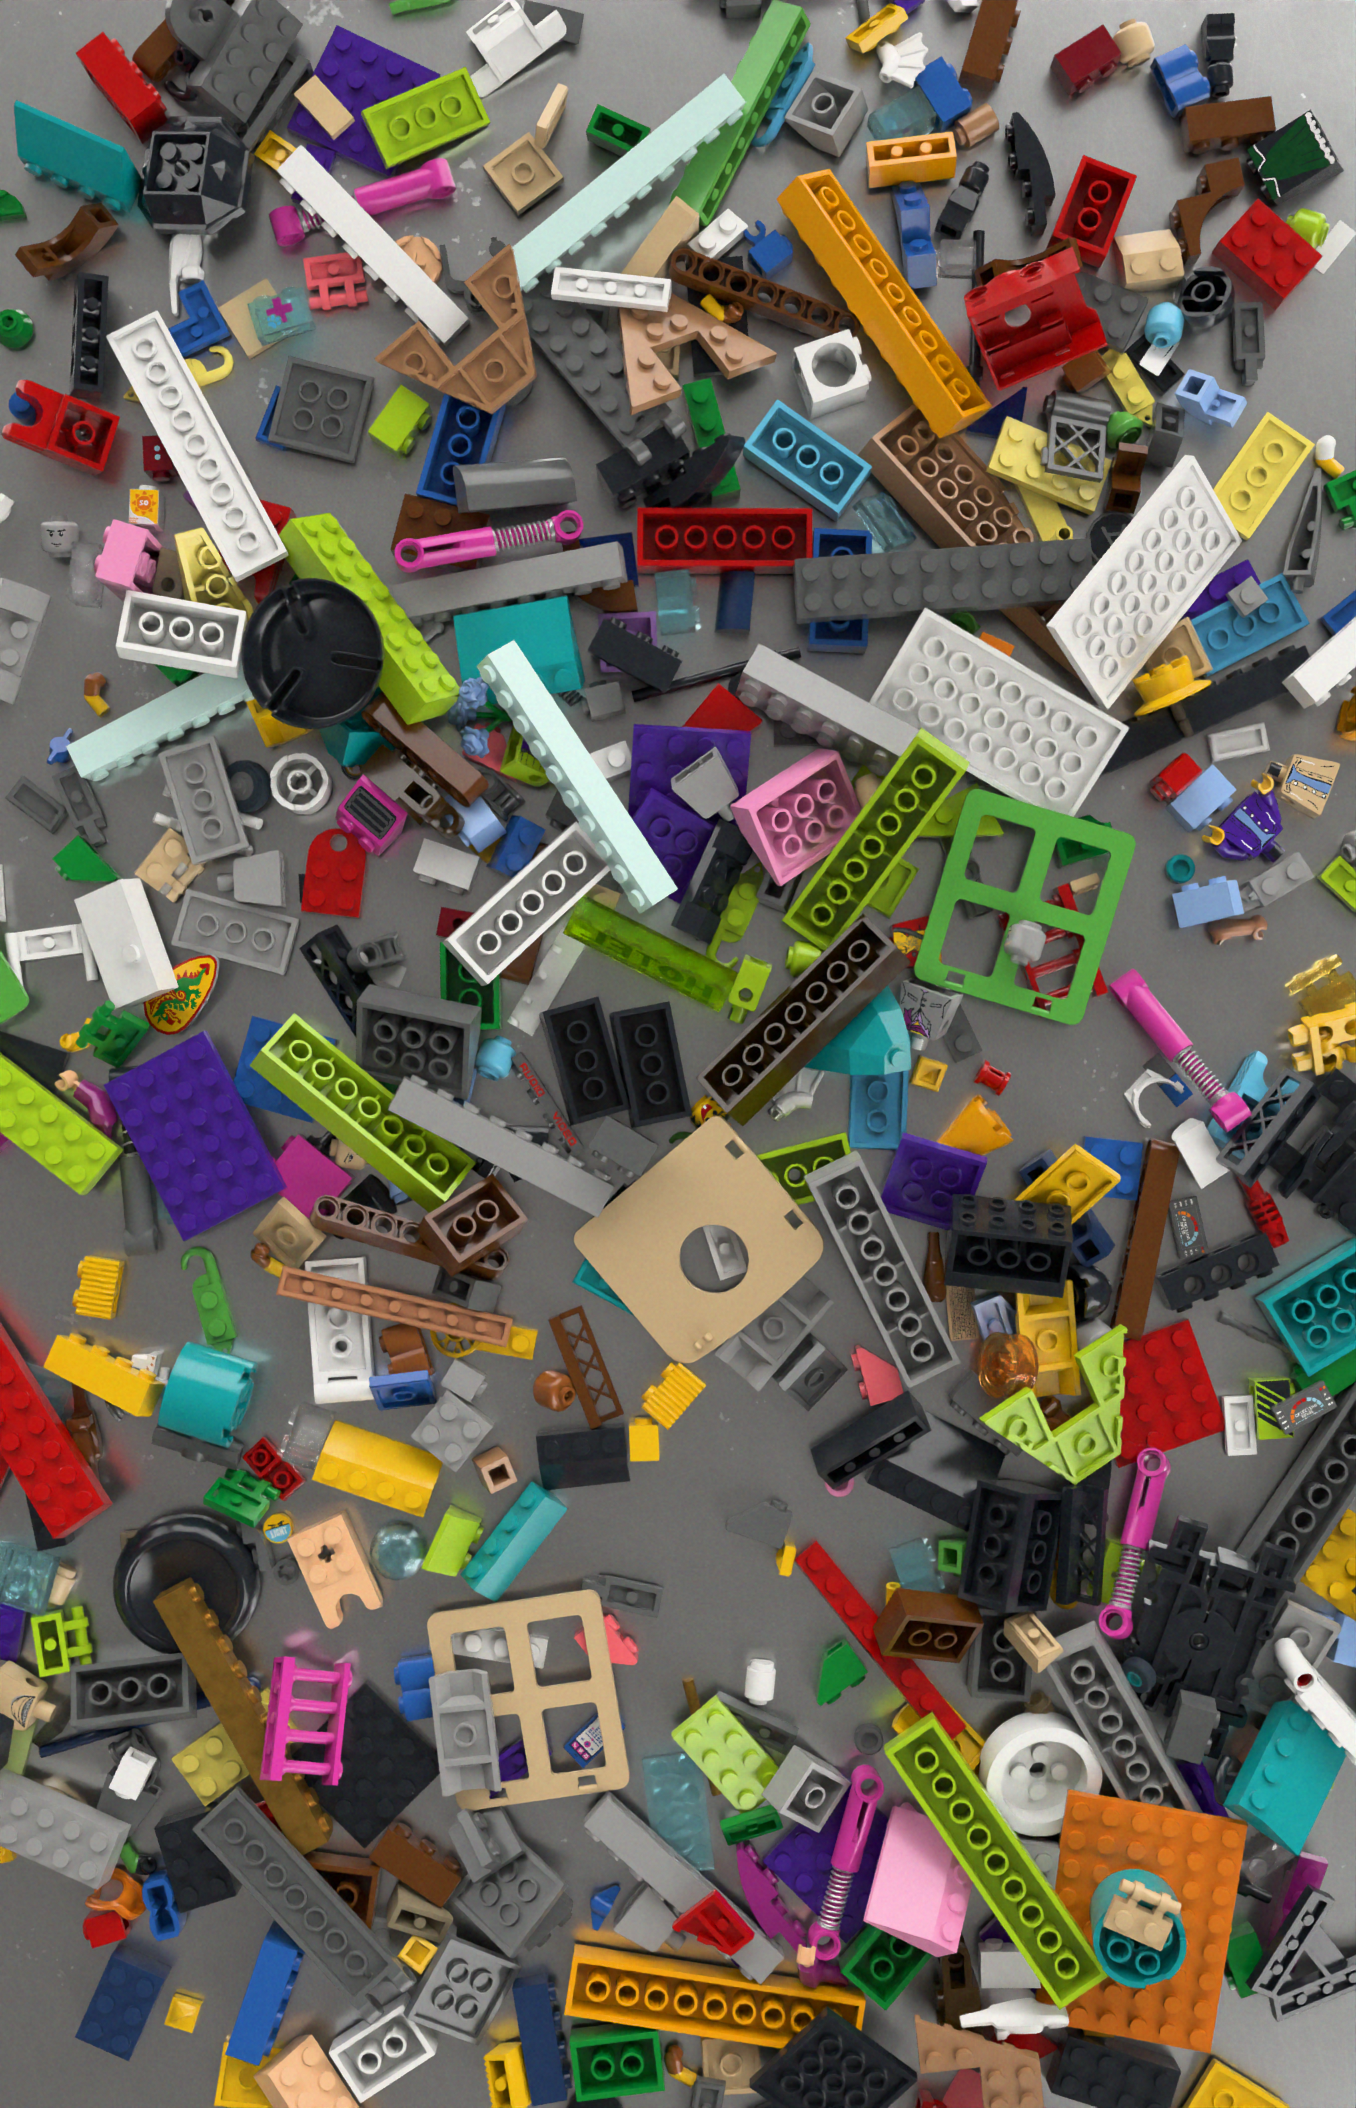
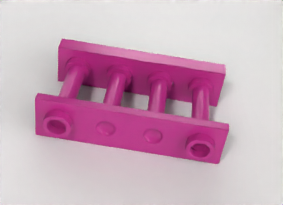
[260,1656,353,1786]

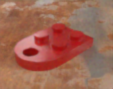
[301,828,367,919]

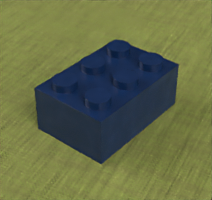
[75,1944,172,2061]

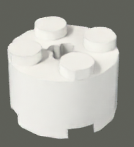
[270,753,333,815]

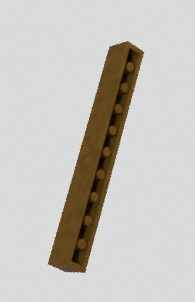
[153,1577,333,1855]

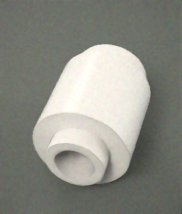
[744,1659,776,1705]

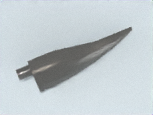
[1283,468,1322,594]

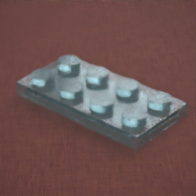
[642,1751,715,1871]

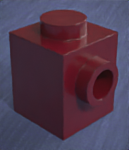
[436,907,474,939]

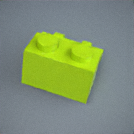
[31,1606,93,1677]

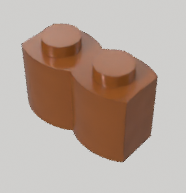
[379,1323,435,1375]

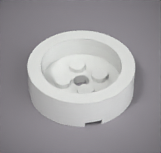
[978,1711,1102,1836]

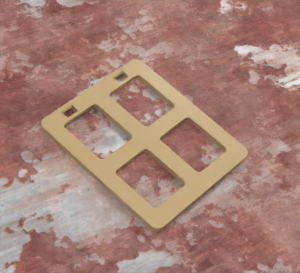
[427,1589,630,1810]

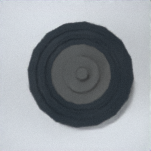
[226,760,271,812]

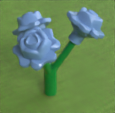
[447,677,513,758]

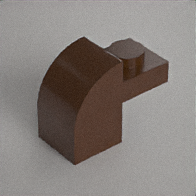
[1105,442,1148,514]

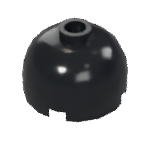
[1174,266,1235,328]
[1066,1263,1112,1323]

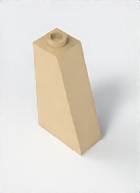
[618,196,699,308]

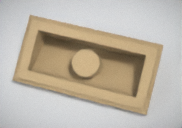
[1004,1612,1063,1674]

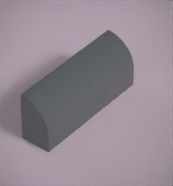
[452,457,577,514]

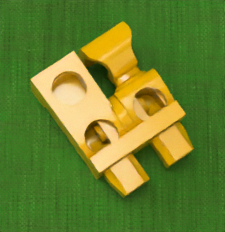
[1287,1002,1356,1076]

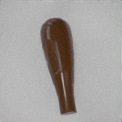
[923,1232,946,1302]

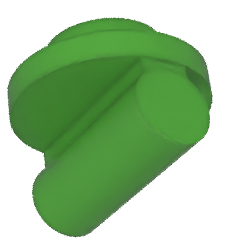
[949,612,981,635]

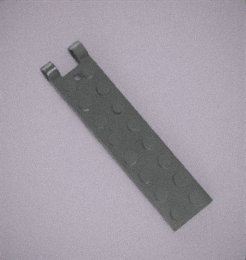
[521,271,687,467]
[192,1786,417,2024]

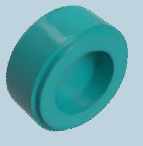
[1164,854,1195,884]

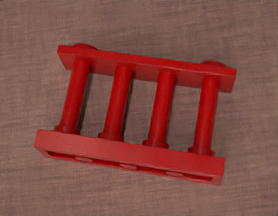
[997,883,1108,1017]

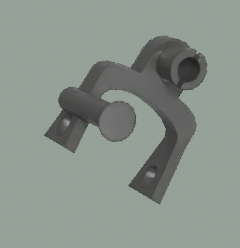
[439,237,506,315]

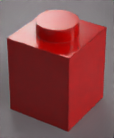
[82,1910,132,1949]

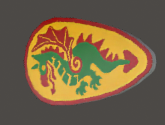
[143,955,220,1035]

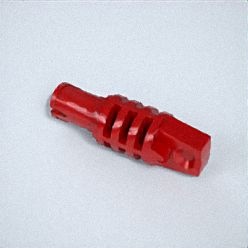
[1236,1176,1289,1248]

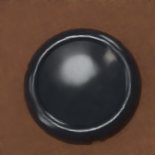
[241,578,385,729]
[113,1514,260,1654]

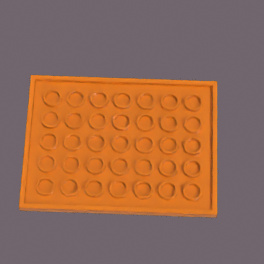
[1035,1789,1248,2053]

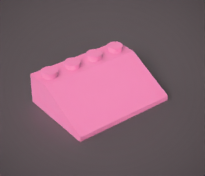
[730,748,861,886]
[863,1806,973,1957]

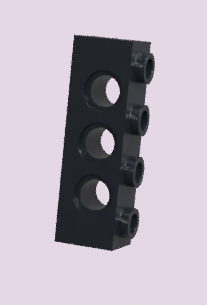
[69,272,109,400]
[1154,1232,1280,1313]

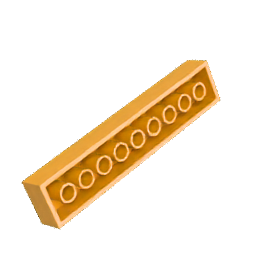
[776,169,992,438]
[564,1944,866,2049]

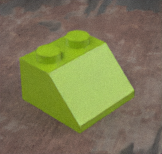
[421,1504,484,1577]

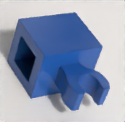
[743,220,794,280]

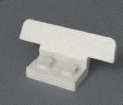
[466,0,566,98]

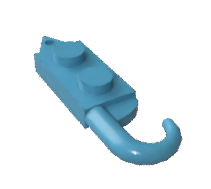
[751,42,816,147]

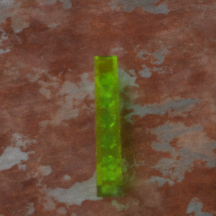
[563,895,738,1012]

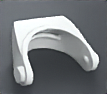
[1123,1069,1184,1129]

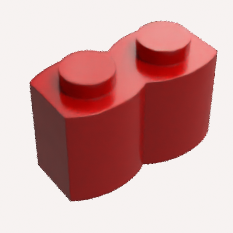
[1149,753,1202,802]

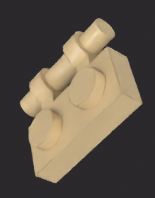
[134,827,206,903]
[1103,1878,1181,1951]

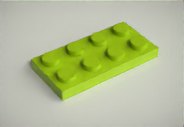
[361,67,491,169]
[671,1695,779,1814]

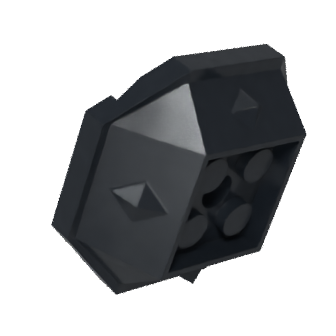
[137,116,254,235]

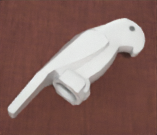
[169,234,205,316]
[959,1998,1069,2041]

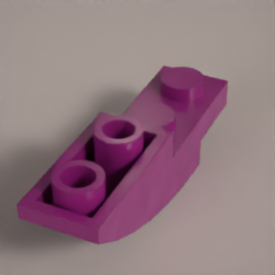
[736,1842,807,1953]
[1266,1851,1328,1973]

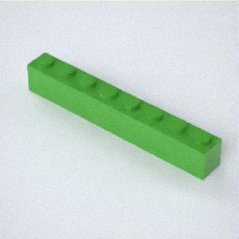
[669,0,811,227]

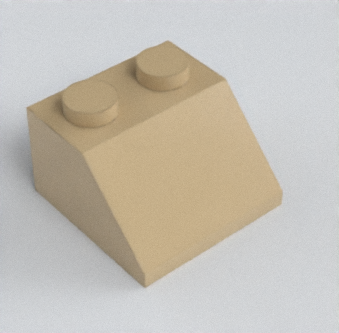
[1112,229,1184,293]

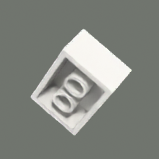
[329,1992,439,2103]

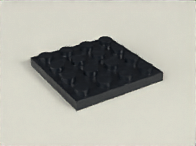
[291,1680,440,1849]
[749,2006,918,2108]

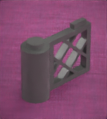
[1040,390,1111,483]

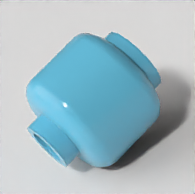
[1144,302,1185,348]
[475,1036,517,1081]

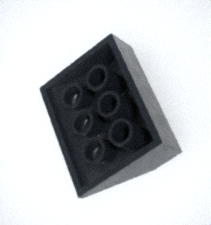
[864,1410,1006,1533]

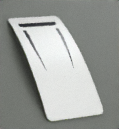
[1139,339,1179,376]

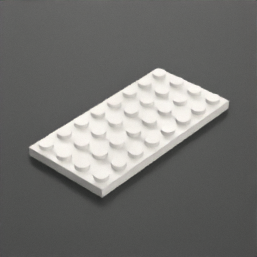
[1046,455,1242,710]
[869,607,1129,817]

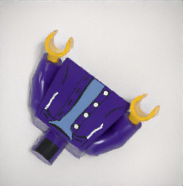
[1202,773,1285,863]

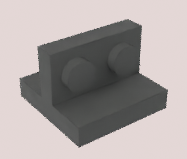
[772,1333,848,1411]
[448,1806,526,1884]

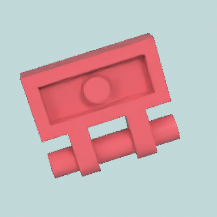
[303,252,368,311]

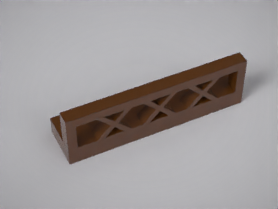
[548,1305,624,1429]

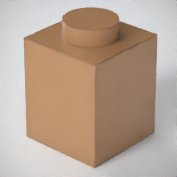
[472,1446,517,1494]

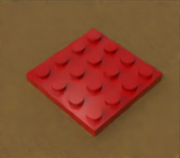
[1091,1318,1225,1468]

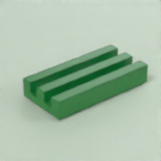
[719,1804,783,1846]

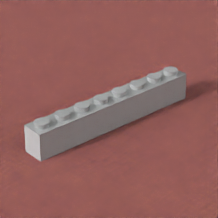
[391,541,628,627]
[388,1074,615,1217]
[584,1791,784,1984]

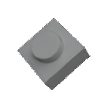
[1226,576,1268,619]

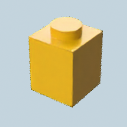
[629,1417,659,1462]

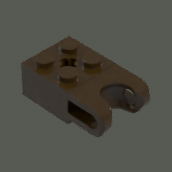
[359,744,465,839]
[933,1932,983,2035]

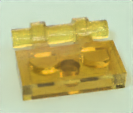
[1287,954,1356,1017]

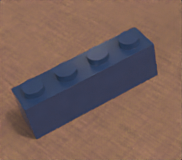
[512,1973,573,2106]

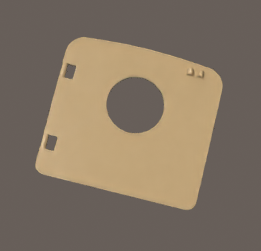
[573,1116,824,1363]

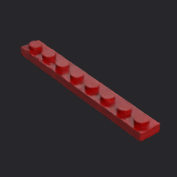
[794,1541,966,1740]

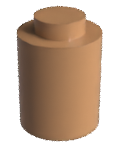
[953,103,999,148]

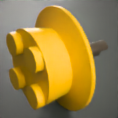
[1132,655,1212,738]

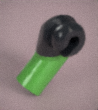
[120,1841,157,1875]

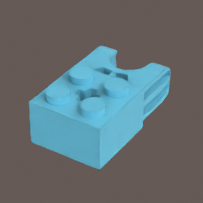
[1207,1051,1300,1160]

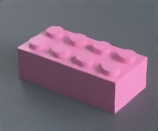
[94,519,164,602]

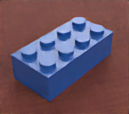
[416,393,506,507]
[807,528,873,653]
[225,1920,305,2066]

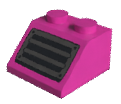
[335,774,408,856]

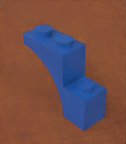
[891,181,937,289]

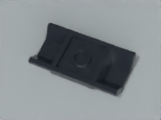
[671,819,753,945]

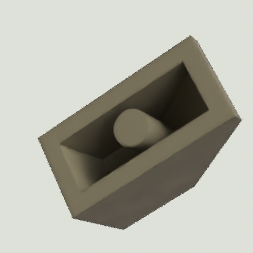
[387,1881,453,1943]

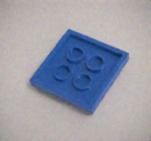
[233,1016,337,1123]

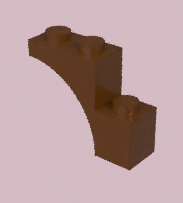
[1169,157,1245,266]

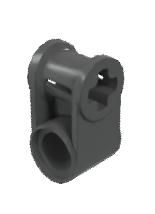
[477,767,526,822]
[347,932,407,973]
[108,1728,161,1789]

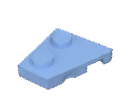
[970,1292,1017,1358]

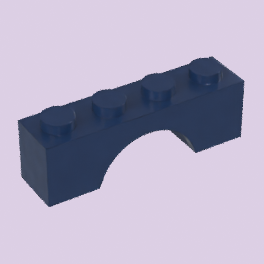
[1019,1149,1115,1267]

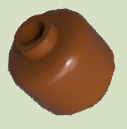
[533,1370,576,1412]

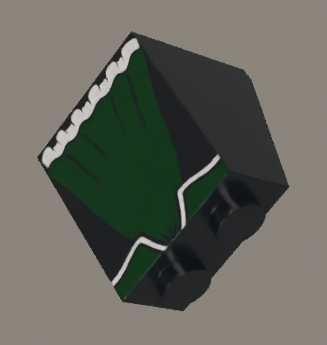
[1246,109,1344,205]

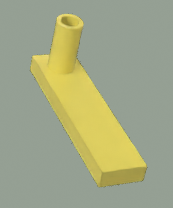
[1014,484,1073,541]

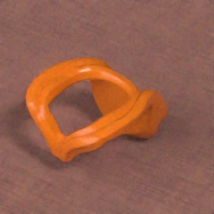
[85,1868,146,1920]

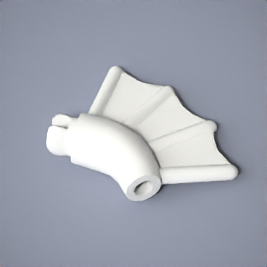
[876,32,928,88]
[768,1067,824,1121]

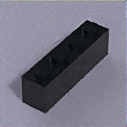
[810,1391,932,1489]

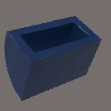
[714,571,755,635]

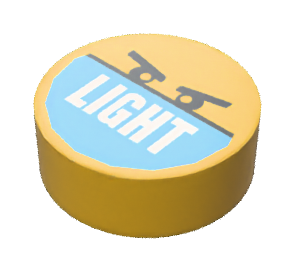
[263,1513,294,1544]

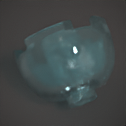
[369,1520,429,1581]

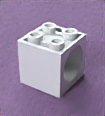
[791,329,871,420]

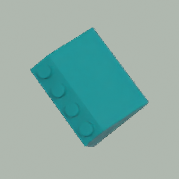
[14,100,141,213]
[453,595,585,707]
[1255,1238,1356,1377]
[1223,1700,1347,1856]

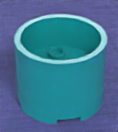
[158,1341,258,1448]
[1090,1869,1187,1988]

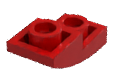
[242,1437,307,1501]

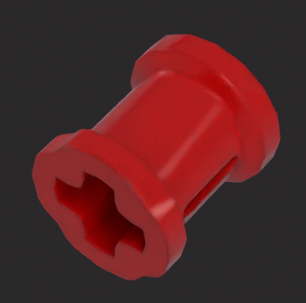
[974,1060,1011,1096]

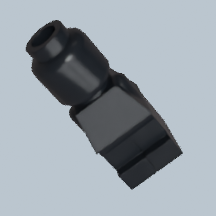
[1201,13,1236,97]
[934,161,989,243]

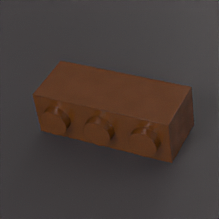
[958,0,1021,92]
[1179,96,1276,154]
[369,1821,464,1908]

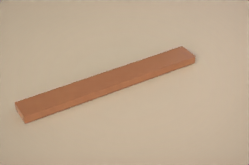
[276,1266,513,1347]

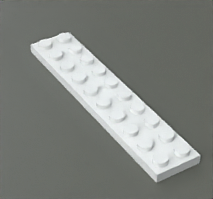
[106,310,289,582]

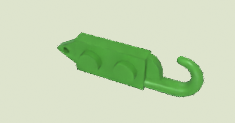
[180,1246,238,1354]

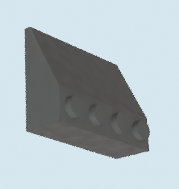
[356,984,481,1100]

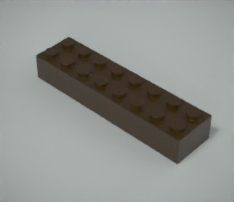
[696,913,911,1126]

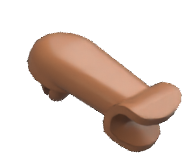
[1208,915,1268,945]

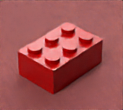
[76,32,167,144]
[1047,155,1137,268]
[1212,199,1323,310]

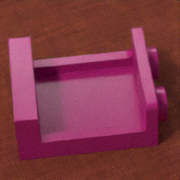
[273,1134,356,1219]

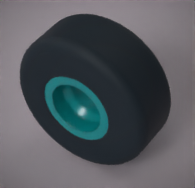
[1121,1657,1156,1693]

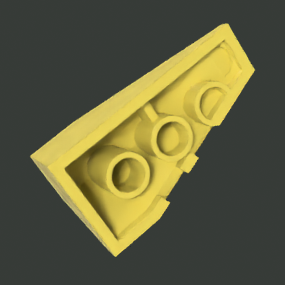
[174,527,253,622]

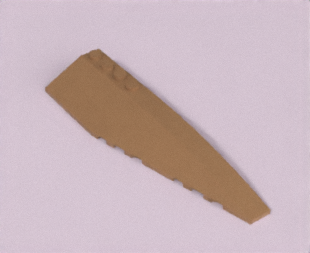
[857,404,1082,682]

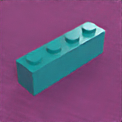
[460,1481,568,1602]

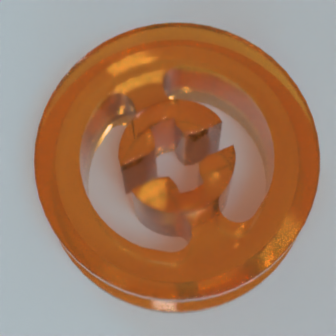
[977,1332,1039,1398]

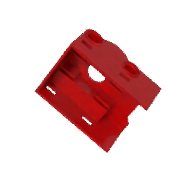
[964,247,1108,392]

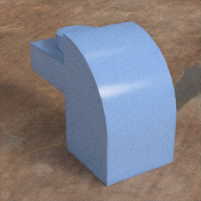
[1174,369,1247,428]
[1317,1610,1356,1668]

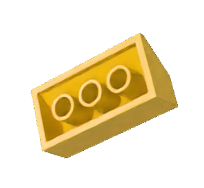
[312,1420,443,1518]

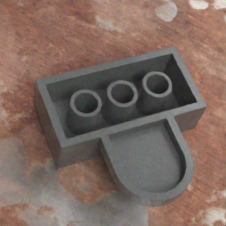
[165,0,303,123]

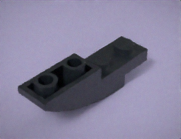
[1005,112,1056,236]
[643,433,746,508]

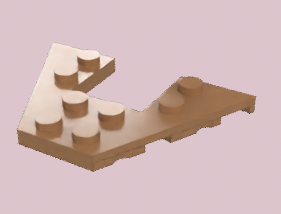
[374,244,537,415]
[617,293,777,415]
[914,2015,1044,2108]

